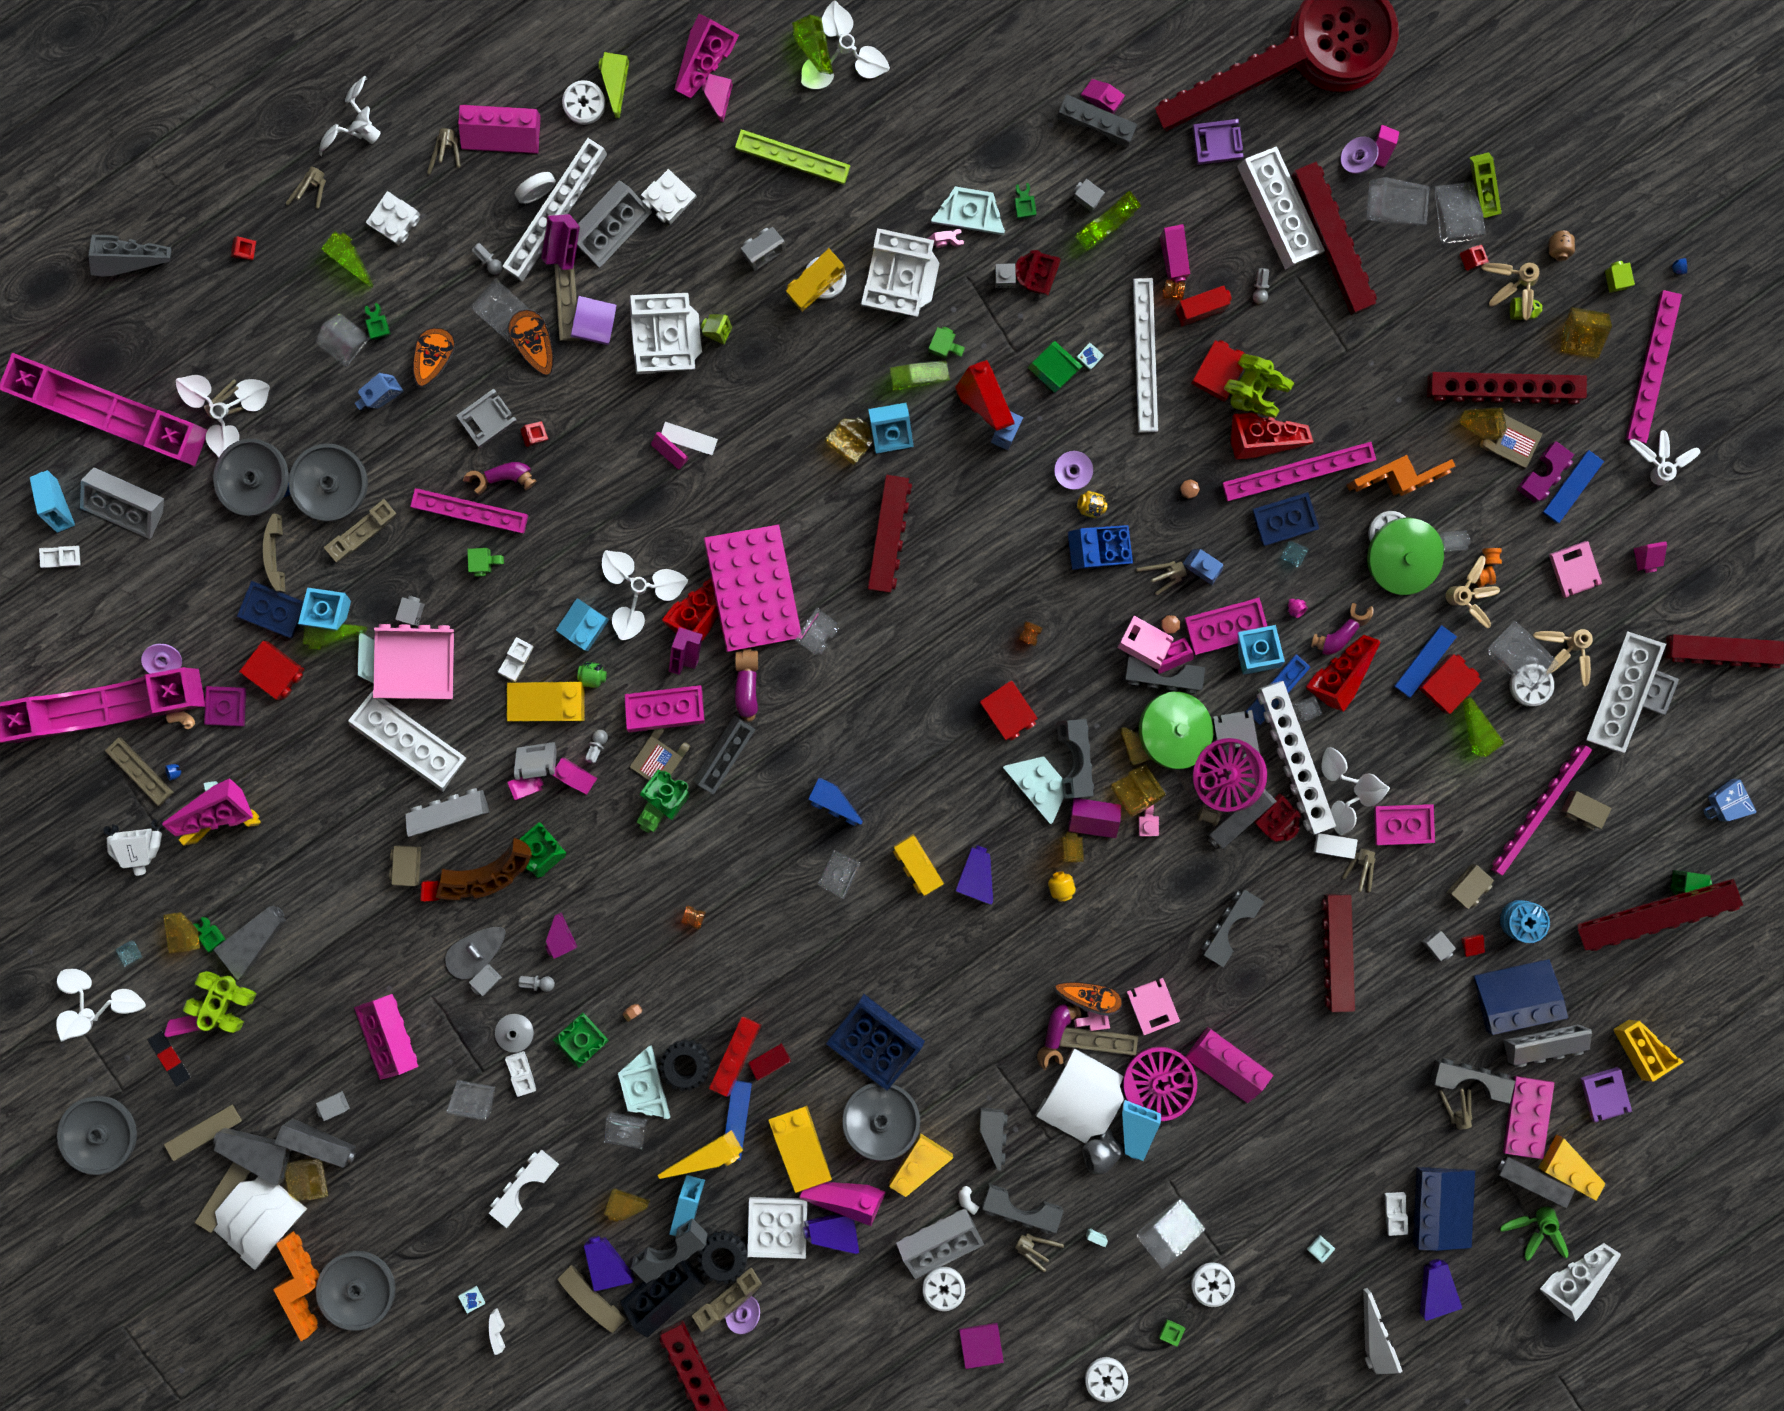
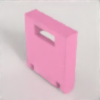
[1549,541,1602,598]
[1118,616,1173,669]
[1127,978,1180,1035]

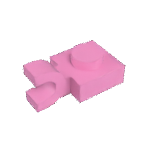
[927,229,964,248]
[1139,802,1159,836]
[1074,1011,1110,1031]

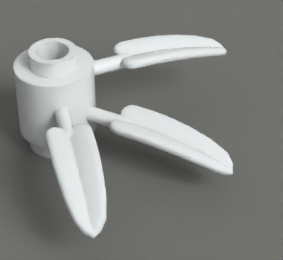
[1629,430,1700,485]

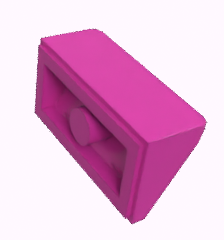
[651,432,688,469]
[1157,637,1194,674]
[165,1015,209,1037]

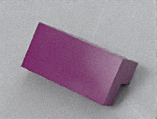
[541,214,580,270]
[669,627,703,675]
[1069,798,1121,838]

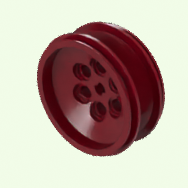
[1289,0,1399,92]

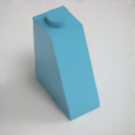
[30,470,75,533]
[1122,1100,1161,1161]
[669,1175,705,1236]

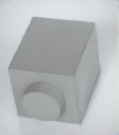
[1073,179,1105,212]
[995,264,1016,288]
[396,595,425,626]
[1422,929,1456,961]
[469,964,502,996]
[316,1091,350,1121]

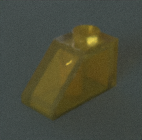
[1460,408,1507,440]
[1119,727,1151,765]
[1061,833,1084,862]
[163,912,200,953]
[604,1188,650,1221]

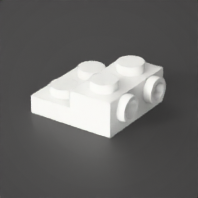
[641,169,697,225]
[366,191,421,246]

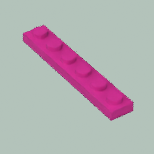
[411,488,528,534]

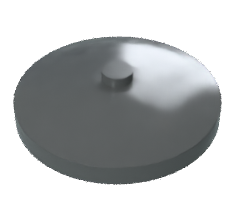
[213,439,289,516]
[289,444,368,521]
[842,1083,920,1161]
[57,1096,137,1175]
[316,1251,395,1330]

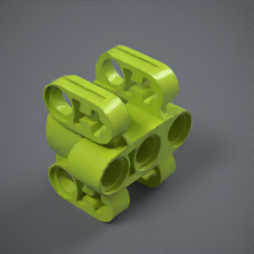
[1224,354,1294,418]
[183,971,256,1033]

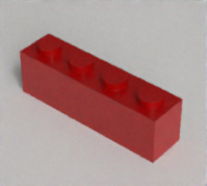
[709,1017,762,1097]

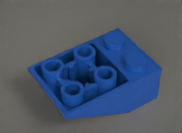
[1068,525,1133,570]
[809,778,863,826]

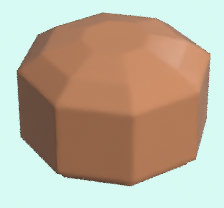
[1180,479,1200,499]
[1161,615,1180,634]
[623,1004,642,1022]

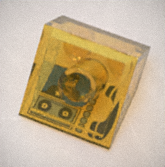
[1560,307,1612,358]

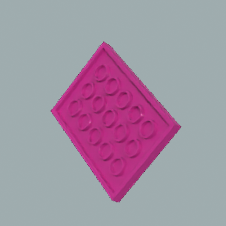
[703,525,802,652]

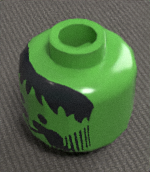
[577,662,607,688]

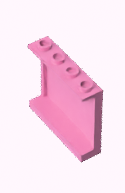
[373,624,454,700]

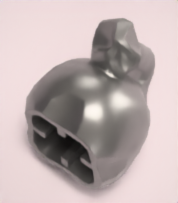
[1082,1129,1123,1175]

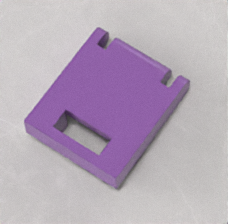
[1192,119,1244,165]
[1581,1067,1632,1123]

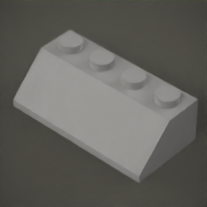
[577,180,652,268]
[80,468,164,539]
[406,788,490,837]
[1504,1024,1592,1067]
[896,1208,984,1279]

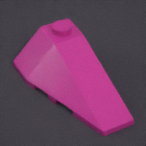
[674,14,739,98]
[163,778,253,836]
[799,1182,886,1226]

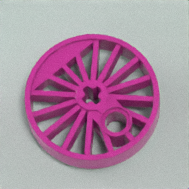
[1193,738,1267,812]
[1123,1047,1197,1121]

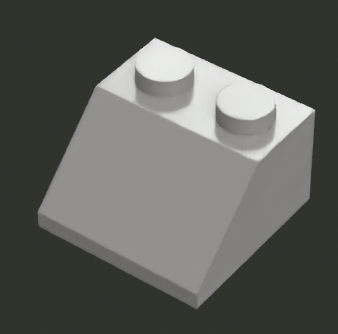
[741,227,786,271]

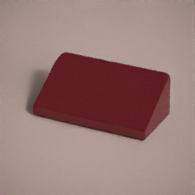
[748,1043,791,1081]

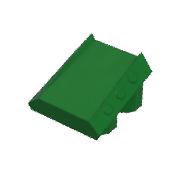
[1028,341,1082,393]
[640,769,690,821]
[519,822,566,878]
[553,1013,609,1068]

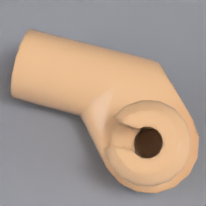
[166,711,195,729]

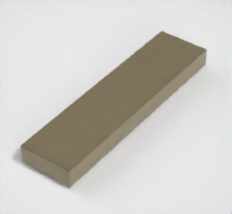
[554,264,580,341]
[105,737,174,806]
[1059,1027,1138,1056]
[164,1104,242,1161]
[195,1162,251,1233]

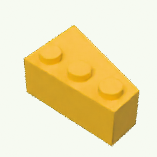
[786,248,845,312]
[893,834,944,896]
[1613,1020,1683,1082]
[889,1133,953,1197]
[1538,1134,1605,1201]

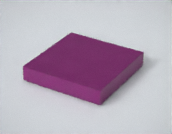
[204,686,246,726]
[959,1323,1004,1369]

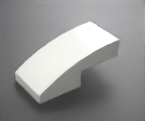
[39,546,81,568]
[498,637,533,682]
[1314,833,1358,859]
[505,1051,536,1097]
[1385,1192,1408,1236]
[489,1308,505,1355]

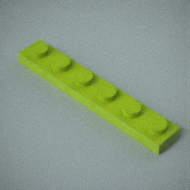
[735,129,850,185]

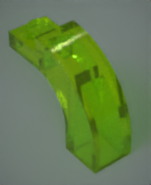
[1075,191,1142,251]

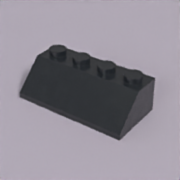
[620,1260,705,1338]

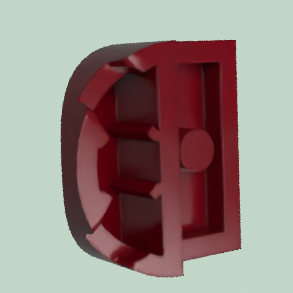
[1015,250,1061,296]
[1254,793,1301,842]

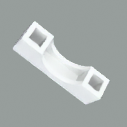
[489,1150,559,1228]

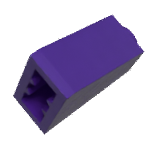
[955,845,993,905]
[803,1214,859,1254]
[584,1236,634,1291]
[1420,1259,1463,1321]

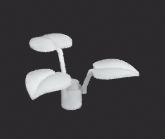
[801,1,890,90]
[319,76,380,156]
[176,375,270,457]
[602,550,688,640]
[1321,747,1390,835]
[56,969,146,1042]

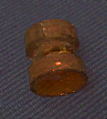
[1162,279,1185,301]
[1018,621,1043,646]
[681,905,706,930]

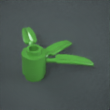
[1500,1207,1568,1261]

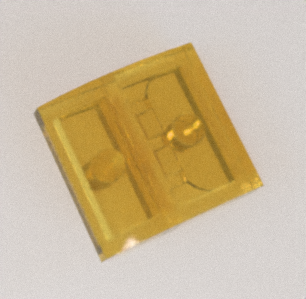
[1111,765,1166,817]
[285,1158,328,1201]

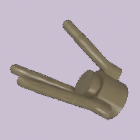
[427,128,460,175]
[286,167,326,209]
[204,379,244,419]
[1136,561,1187,595]
[1342,848,1376,892]
[1439,1089,1472,1129]
[1015,1233,1064,1272]

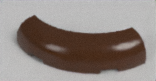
[435,838,532,900]

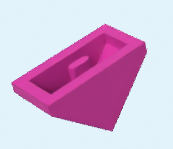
[1374,125,1399,168]

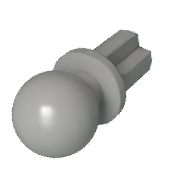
[472,243,503,275]
[1253,268,1269,304]
[585,730,608,763]
[518,975,555,992]

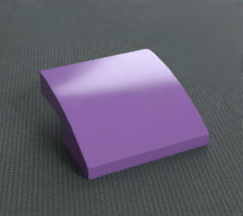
[571,296,617,345]

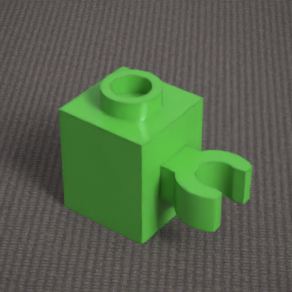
[928,327,965,359]
[468,548,504,577]
[637,802,664,833]

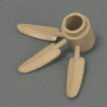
[1481,263,1539,321]
[1446,556,1500,628]
[1532,629,1593,687]

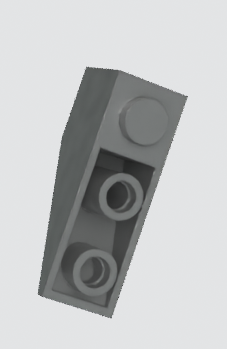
[979,1108,1008,1171]

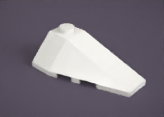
[1540,1243,1621,1321]
[1363,1288,1403,1374]

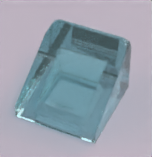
[1281,541,1309,567]
[116,940,142,967]

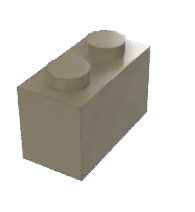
[1561,791,1612,830]
[389,845,421,886]
[1446,864,1494,909]

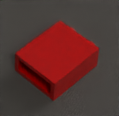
[1175,286,1232,327]
[1191,340,1245,402]
[239,641,305,700]
[1418,654,1482,714]
[979,680,1038,741]

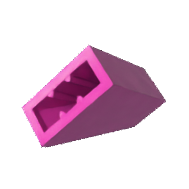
[1159,224,1190,283]

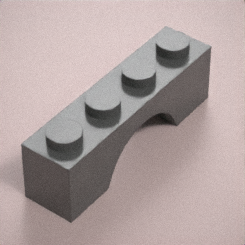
[1057,94,1137,148]
[1124,657,1205,694]
[1057,719,1094,798]
[1201,888,1264,968]
[1430,1058,1515,1104]
[982,1184,1064,1234]
[631,1218,708,1283]

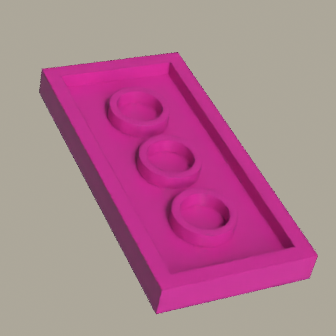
[1184,597,1268,655]
[625,685,705,732]
[1503,1076,1554,1159]

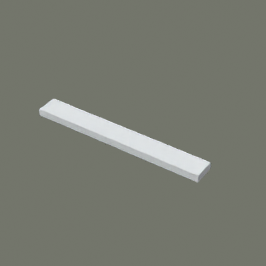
[1133,278,1158,433]

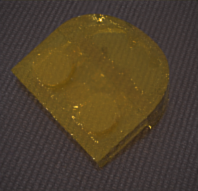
[824,418,872,465]

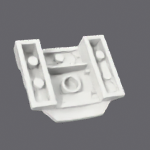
[861,228,939,317]
[630,293,702,374]
[1035,1048,1124,1143]
[214,1176,307,1270]

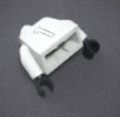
[103,819,165,876]

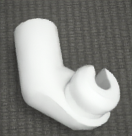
[958,1186,979,1215]

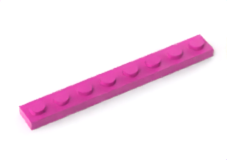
[1625,290,1682,444]
[1222,442,1376,502]
[1491,745,1592,876]

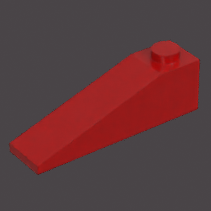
[955,360,1015,431]
[1231,413,1314,459]
[662,578,719,641]
[1306,635,1381,712]

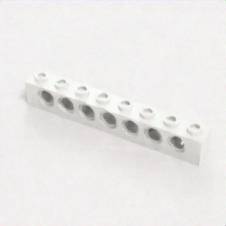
[503,138,607,282]
[1257,681,1336,834]

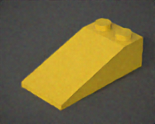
[507,682,584,721]
[769,1106,832,1193]
[658,1130,743,1179]

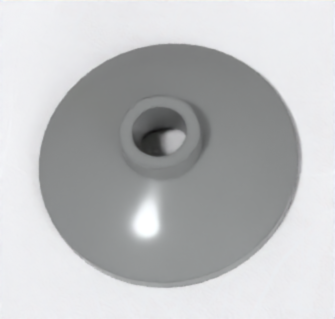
[495,1014,534,1052]

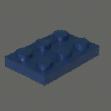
[1252,492,1319,546]
[237,581,304,638]

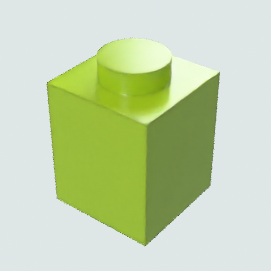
[1605,261,1635,293]

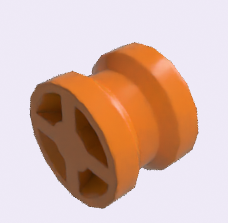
[1482,548,1502,565]
[1476,566,1496,587]

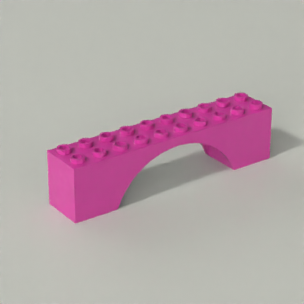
[0,353,207,466]
[0,667,205,743]

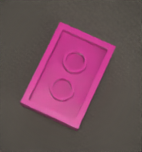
[1374,804,1435,845]

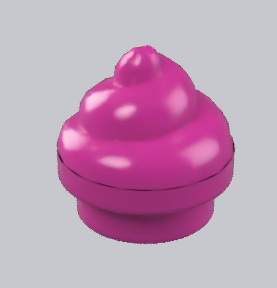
[1288,599,1308,618]

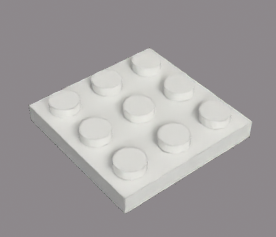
[748,1197,807,1259]

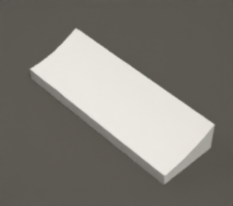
[1237,147,1325,270]
[1586,632,1666,755]
[348,691,466,792]

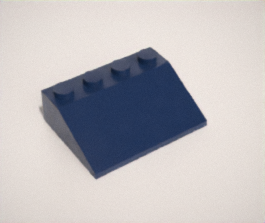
[1473,959,1568,1035]
[826,994,925,1091]
[1413,1167,1475,1251]

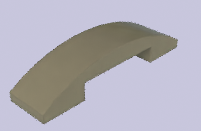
[324,499,397,563]
[263,514,285,592]
[558,1264,626,1333]
[692,1268,762,1332]

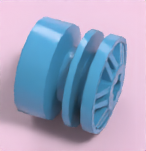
[1500,900,1550,943]

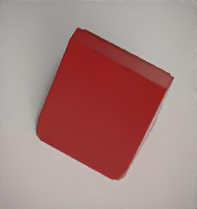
[231,236,256,260]
[1460,245,1489,271]
[521,421,548,447]
[420,881,439,901]
[1461,934,1485,957]

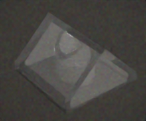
[316,313,370,367]
[818,850,861,899]
[447,1080,495,1121]
[604,1112,648,1149]

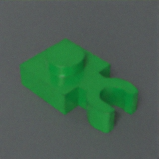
[1014,183,1037,219]
[365,303,391,340]
[193,917,226,953]

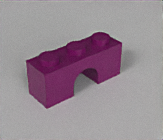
[1516,441,1574,503]

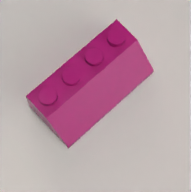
[459,105,540,154]
[354,994,419,1080]
[1186,1026,1274,1103]

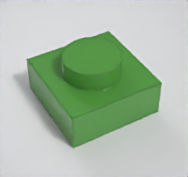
[1159,1319,1185,1347]

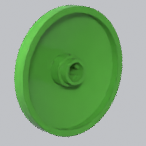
[1367,517,1444,595]
[1139,692,1213,769]

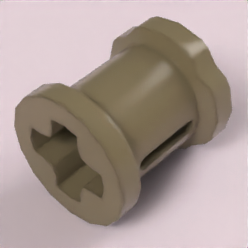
[1197,804,1222,826]

